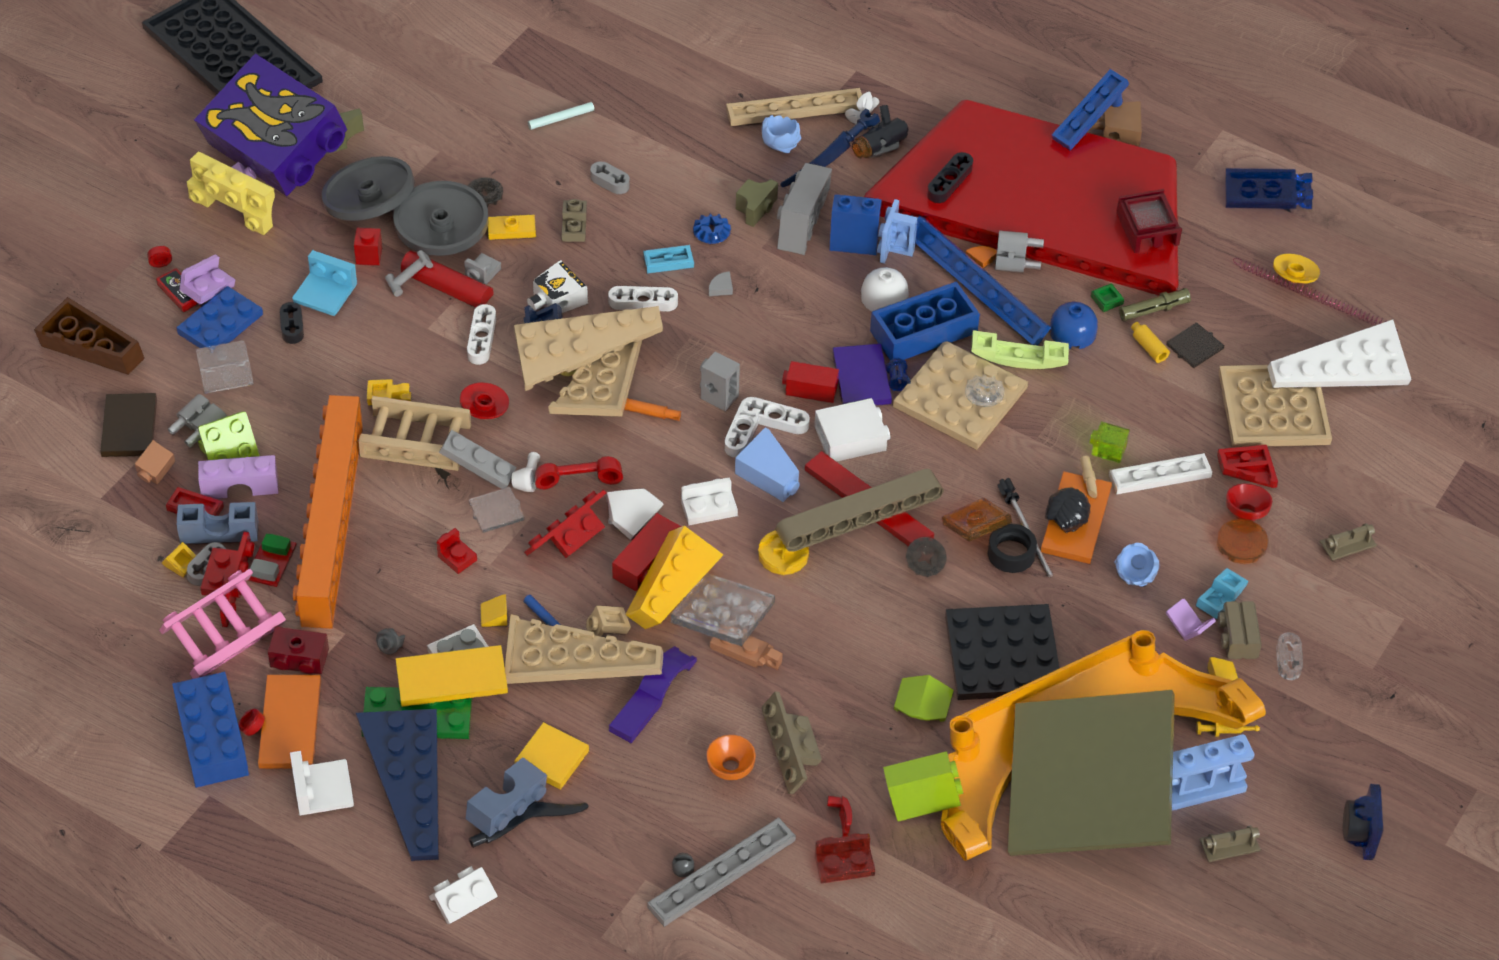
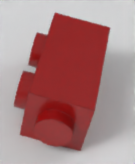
[782,361,839,403]

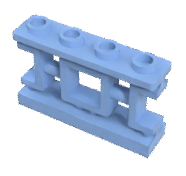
[1172,734,1255,811]

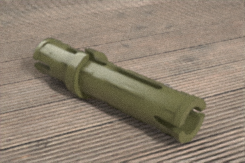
[1119,288,1191,322]

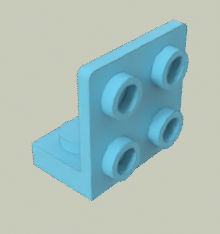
[292,250,357,316]

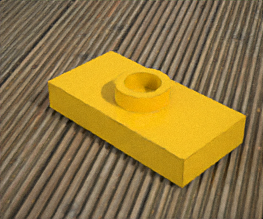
[488,215,536,240]

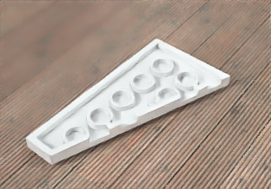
[1267,320,1412,388]

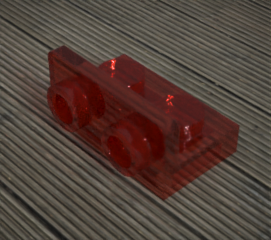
[814,833,875,884]

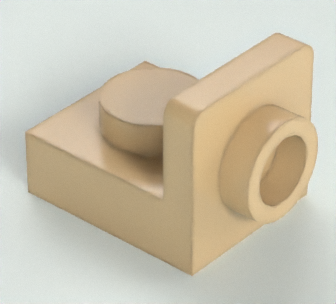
[586,606,631,636]

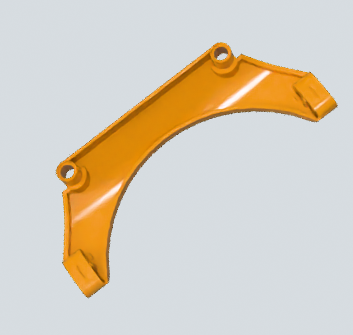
[940,630,1266,861]

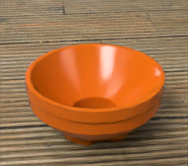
[706,735,756,780]

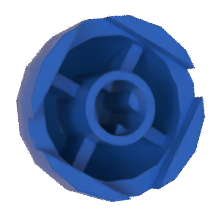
[1050,301,1098,349]

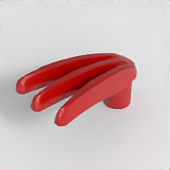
[827,795,852,840]

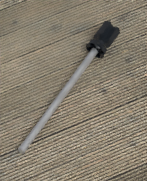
[997,478,1053,577]

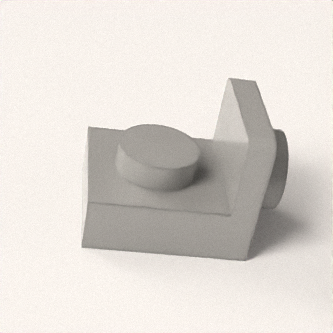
[464,253,501,285]

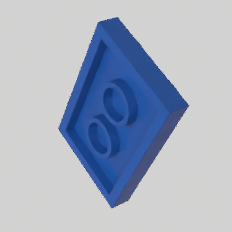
[176,286,263,357]

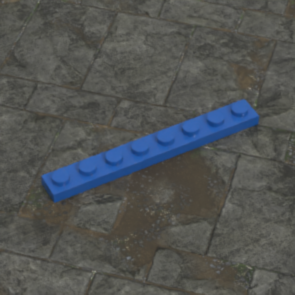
[915,216,1051,346]

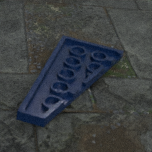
[356,709,439,861]

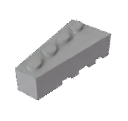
[777,163,832,255]

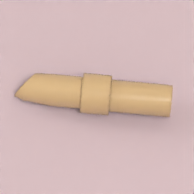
[1080,456,1097,498]

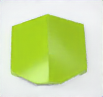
[894,675,954,722]

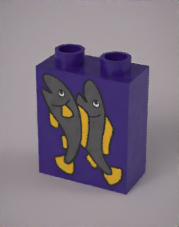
[194,54,348,196]

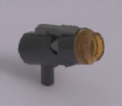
[852,105,909,159]

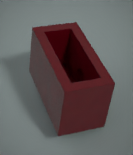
[268,627,329,674]

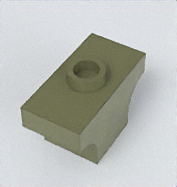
[736,179,778,227]

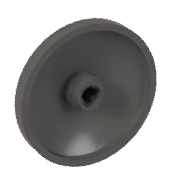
[321,156,415,221]
[393,181,489,256]

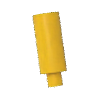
[1131,322,1170,363]

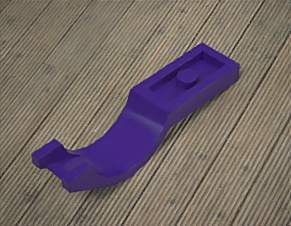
[609,646,697,743]

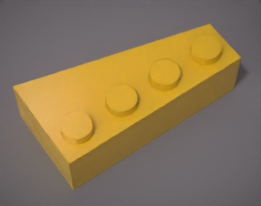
[625,525,723,629]

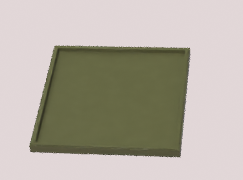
[1008,690,1175,856]

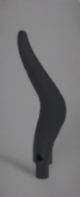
[469,801,589,848]

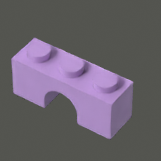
[198,455,278,499]

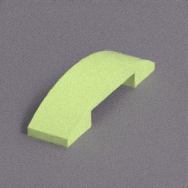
[971,330,1069,369]

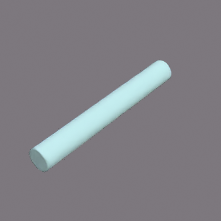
[528,102,594,130]

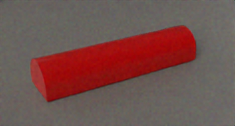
[401,250,494,308]

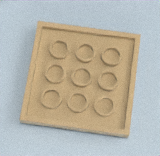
[893,341,1028,450]
[1218,365,1332,447]

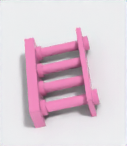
[159,569,286,679]

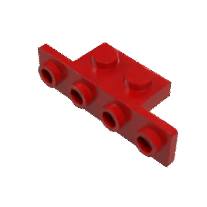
[524,489,607,558]
[200,532,254,627]

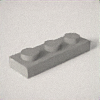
[439,430,517,490]

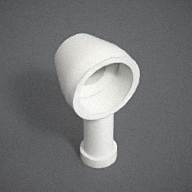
[512,452,540,492]

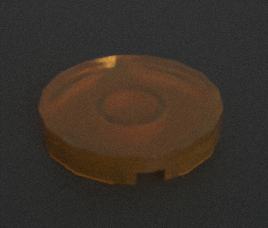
[1217,519,1269,564]

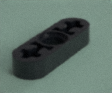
[927,152,973,203]

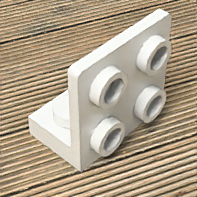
[290,751,354,816]

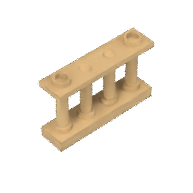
[359,396,471,471]

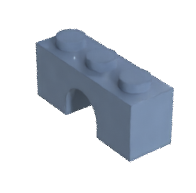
[177,502,259,544]
[466,758,547,837]

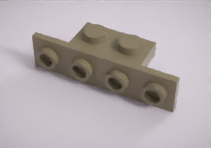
[761,691,822,794]

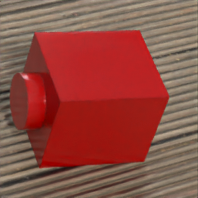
[354,227,383,266]

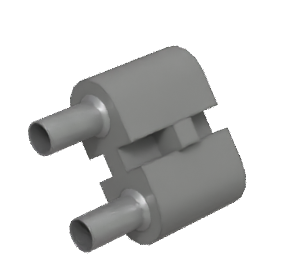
[995,230,1044,273]
[168,394,227,447]

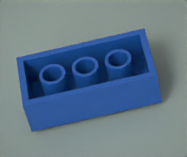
[870,281,980,364]
[172,672,249,788]

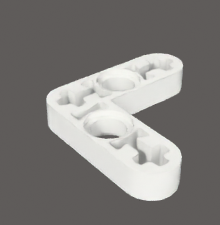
[724,397,810,457]

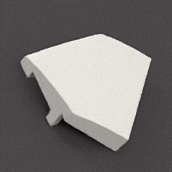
[605,489,664,540]

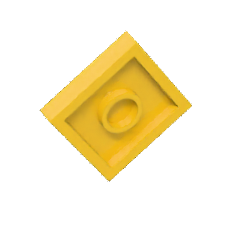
[515,722,589,790]

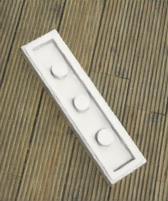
[1109,453,1212,495]

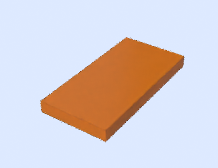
[1041,471,1112,564]
[258,675,321,769]

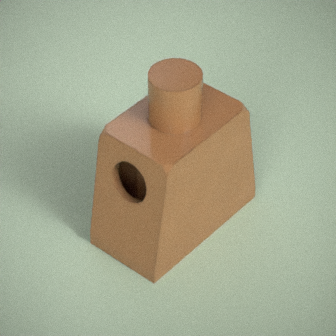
[1090,101,1142,147]

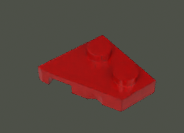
[1217,445,1278,488]

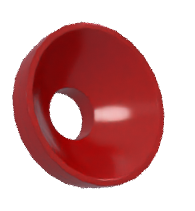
[1226,483,1273,522]

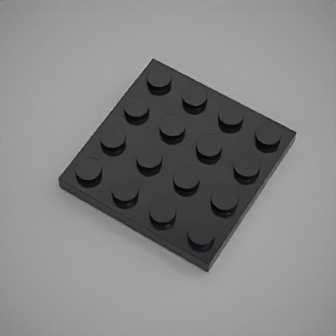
[945,604,1060,700]

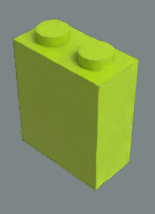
[883,751,964,821]

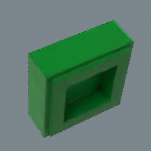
[1091,283,1124,312]

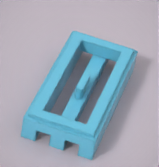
[643,245,694,274]

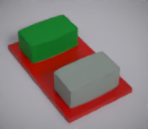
[248,534,297,587]

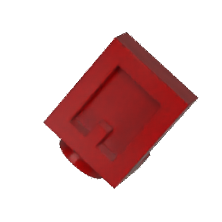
[436,528,477,574]

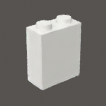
[815,398,890,462]

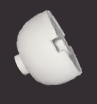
[861,267,909,311]

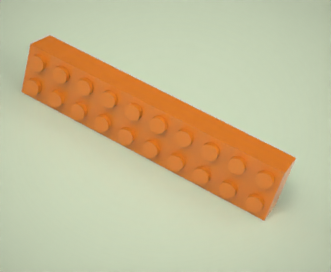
[293,395,363,629]

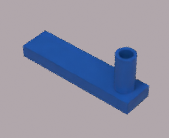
[1052,69,1129,151]

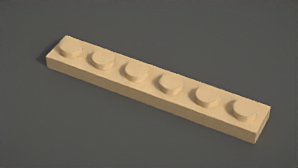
[726,88,862,126]

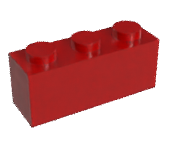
[612,513,682,592]

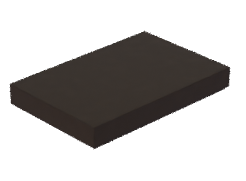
[100,393,157,457]

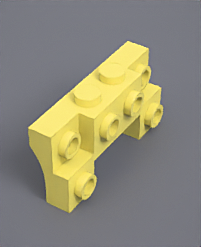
[187,151,275,235]

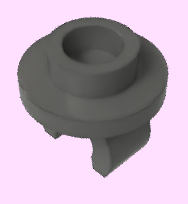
[376,628,405,655]

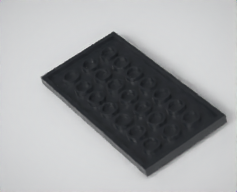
[142,0,323,94]

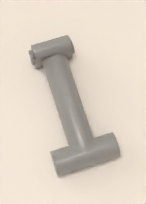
[385,250,433,297]

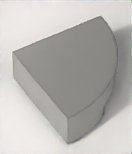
[709,271,733,296]

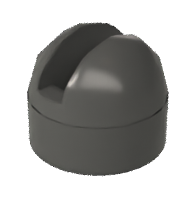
[672,853,694,877]

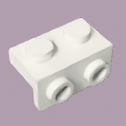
[429,866,498,924]

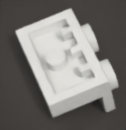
[681,478,738,525]

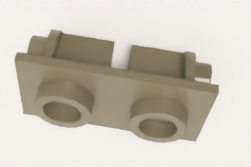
[1319,523,1377,561]
[1199,825,1261,862]

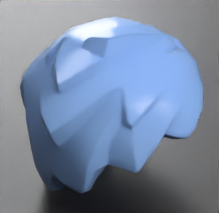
[761,115,801,153]
[1114,543,1159,587]

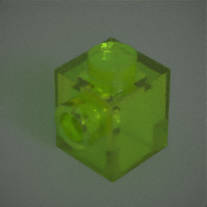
[1089,421,1130,463]

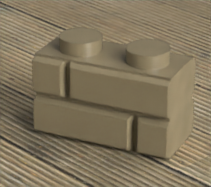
[1217,601,1262,659]

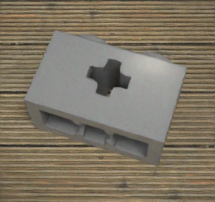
[700,352,740,412]

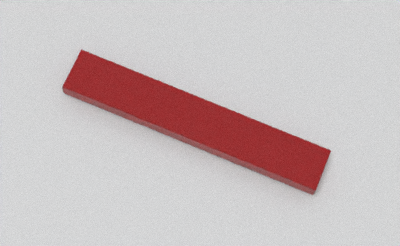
[805,451,934,553]

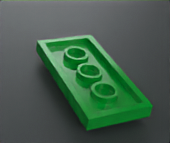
[361,687,472,739]

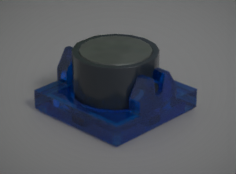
[1343,784,1384,860]

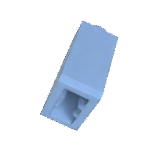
[735,427,800,502]

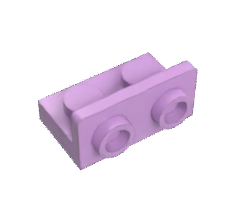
[180,254,235,304]

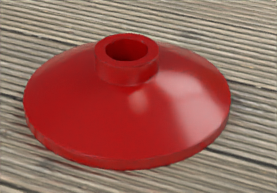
[460,382,509,419]

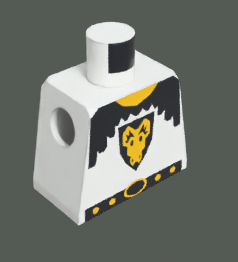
[527,260,588,313]

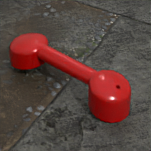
[534,456,623,490]

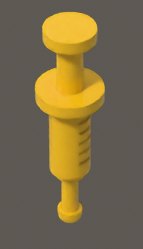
[1196,721,1260,737]

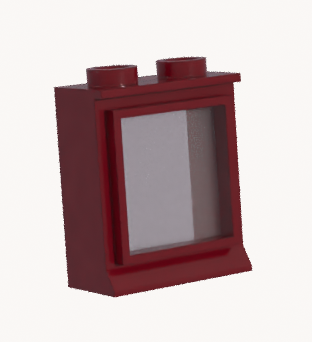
[1116,189,1182,253]

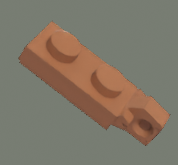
[710,624,783,670]

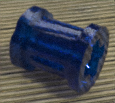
[886,358,911,391]

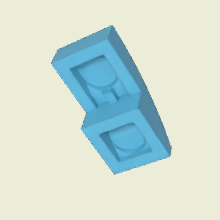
[1196,568,1248,619]

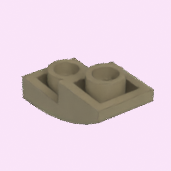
[562,199,587,242]

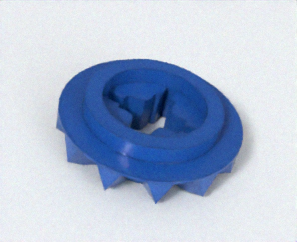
[693,213,731,244]

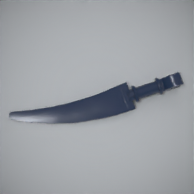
[780,109,880,187]

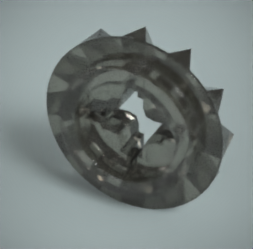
[468,177,503,208]
[905,537,947,578]

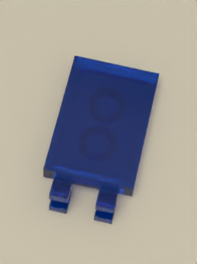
[1225,168,1313,209]

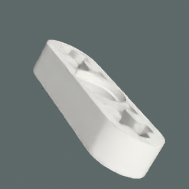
[608,286,678,311]
[467,304,496,365]

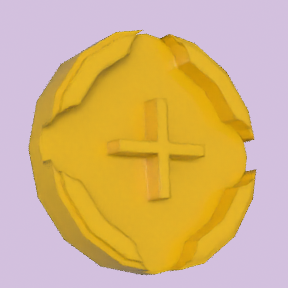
[758,530,809,575]

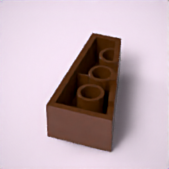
[34,297,145,375]

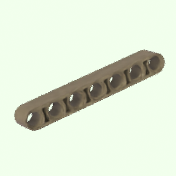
[775,469,944,552]

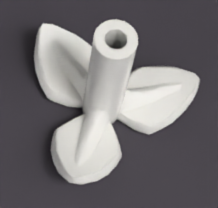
[845,91,880,129]

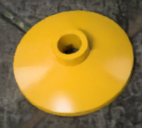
[1273,254,1320,283]

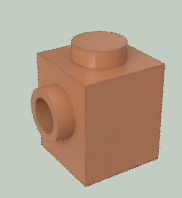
[135,440,175,485]

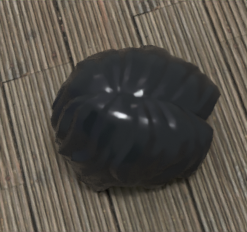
[1045,487,1091,533]

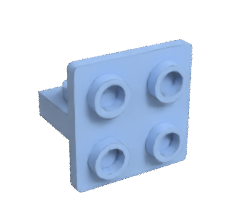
[877,199,917,264]

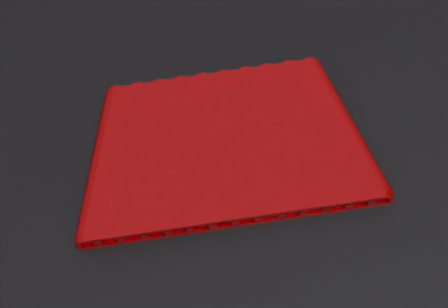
[864,100,1179,296]

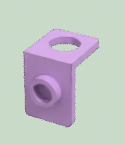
[1166,599,1216,641]

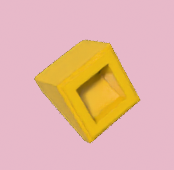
[161,542,197,577]
[481,594,508,627]
[1207,657,1238,680]

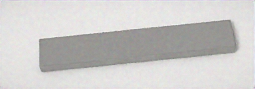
[647,817,796,927]

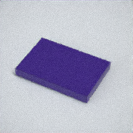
[832,344,892,405]

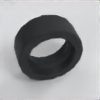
[987,523,1037,573]

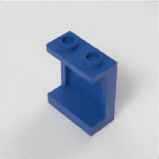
[829,194,881,255]

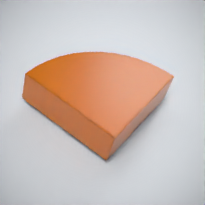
[966,246,997,268]

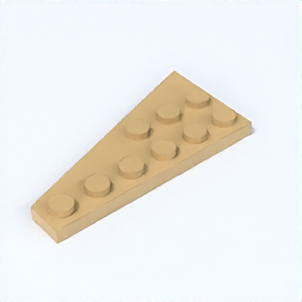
[514,306,663,391]
[548,309,642,416]
[505,614,663,684]

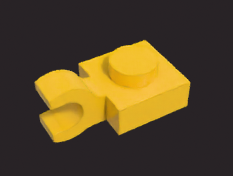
[367,379,411,405]

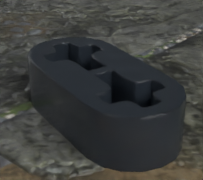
[279,302,304,344]

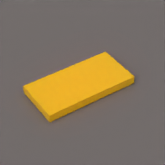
[396,645,508,707]

